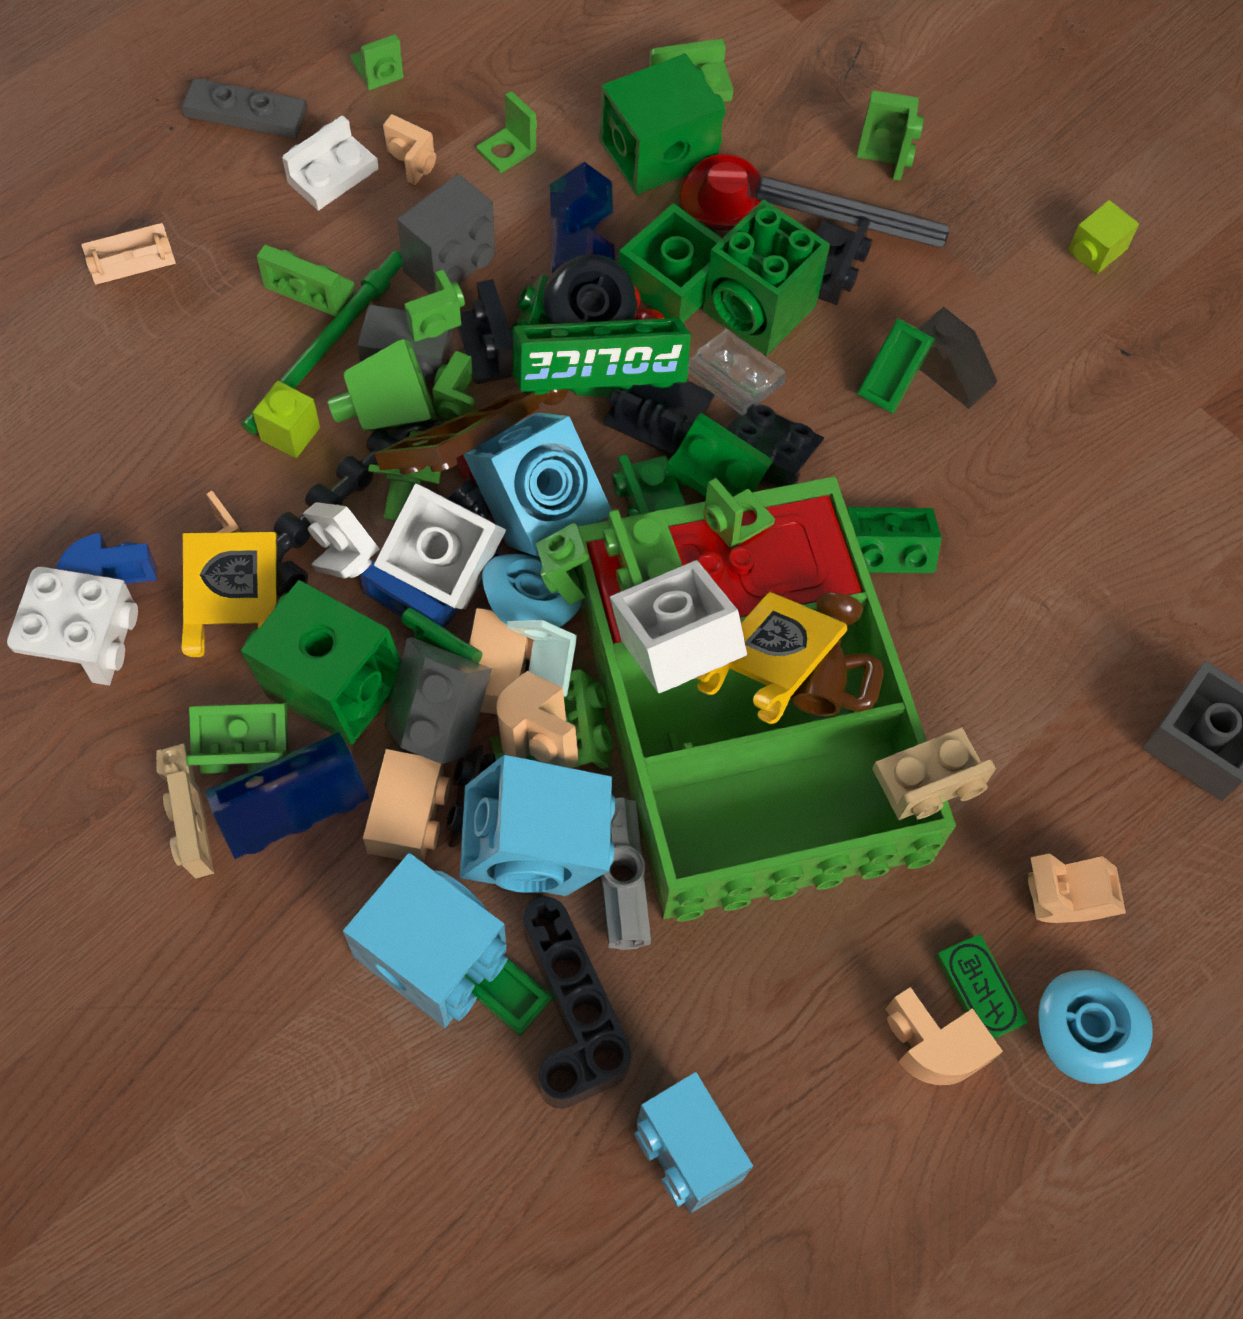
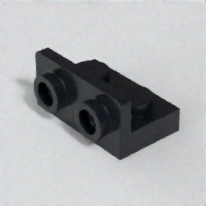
[816,220,873,305]
[458,279,513,384]

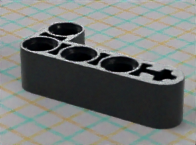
[523,896,632,1109]

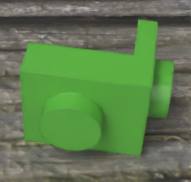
[405,269,465,342]
[433,351,476,421]
[536,523,589,605]

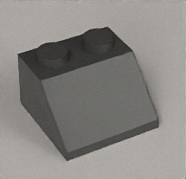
[384,637,492,764]

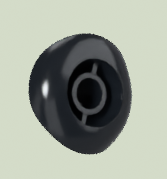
[543,254,637,324]

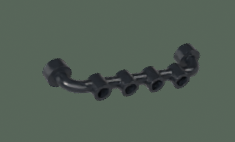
[274,419,447,597]

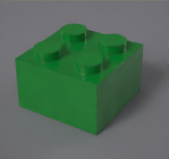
[618,203,722,323]

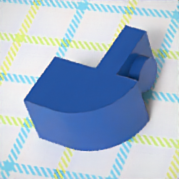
[56,533,157,584]

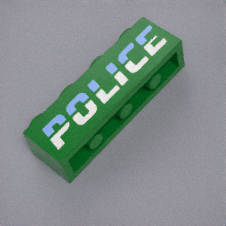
[512,318,691,395]

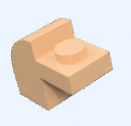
[496,671,579,768]
[1028,853,1126,923]
[885,987,1003,1085]

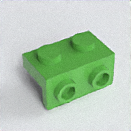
[857,90,924,181]
[186,703,289,774]

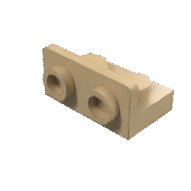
[872,728,996,820]

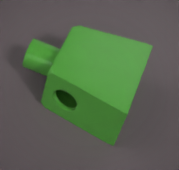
[328,339,438,431]

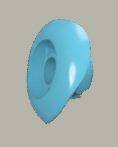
[482,554,582,627]
[1038,970,1153,1084]

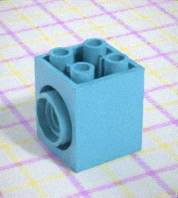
[463,412,612,556]
[459,755,616,896]
[343,853,508,1028]

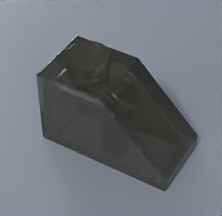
[918,306,997,409]

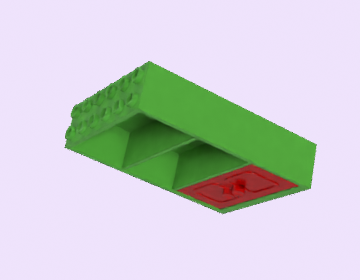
[576,476,956,922]

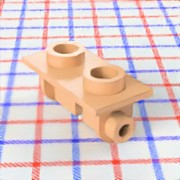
[81,223,175,285]

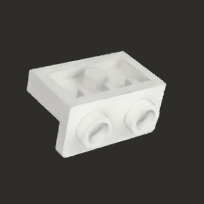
[283,116,379,211]
[303,502,380,578]

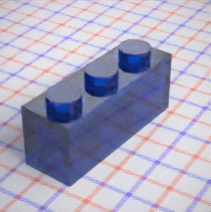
[205,732,370,859]

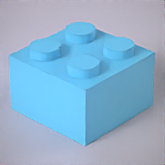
[634,1072,753,1214]

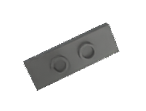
[182,78,308,139]

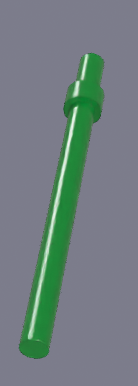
[241,250,402,435]

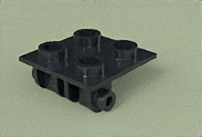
[603,381,715,456]
[726,401,825,487]

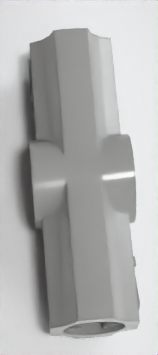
[600,798,651,950]

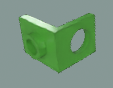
[350,34,404,90]
[476,91,537,174]
[704,478,775,549]

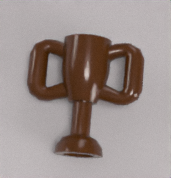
[764,593,884,716]

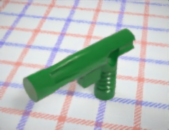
[402,608,483,663]

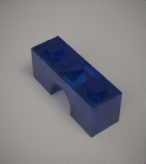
[550,162,615,274]

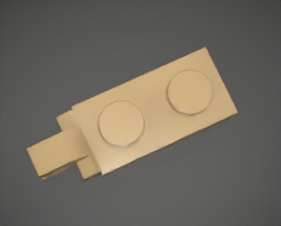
[156,743,214,879]

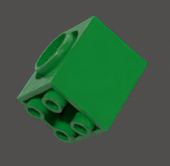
[599,53,726,195]
[703,199,830,356]
[240,580,401,746]

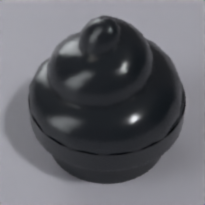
[448,479,489,520]

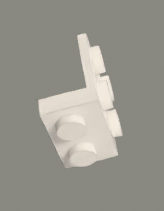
[7,567,138,686]

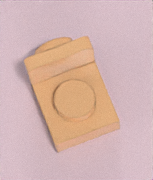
[383,114,436,185]

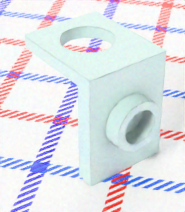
[506,620,577,697]

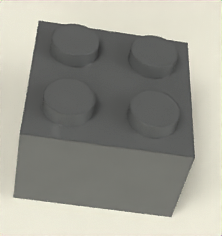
[397,173,495,295]
[1142,660,1243,801]

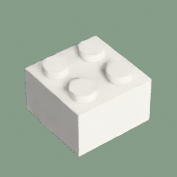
[374,483,507,610]
[610,560,747,694]

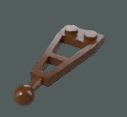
[374,389,568,475]

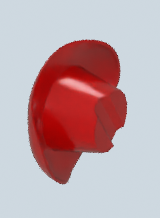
[680,154,761,230]

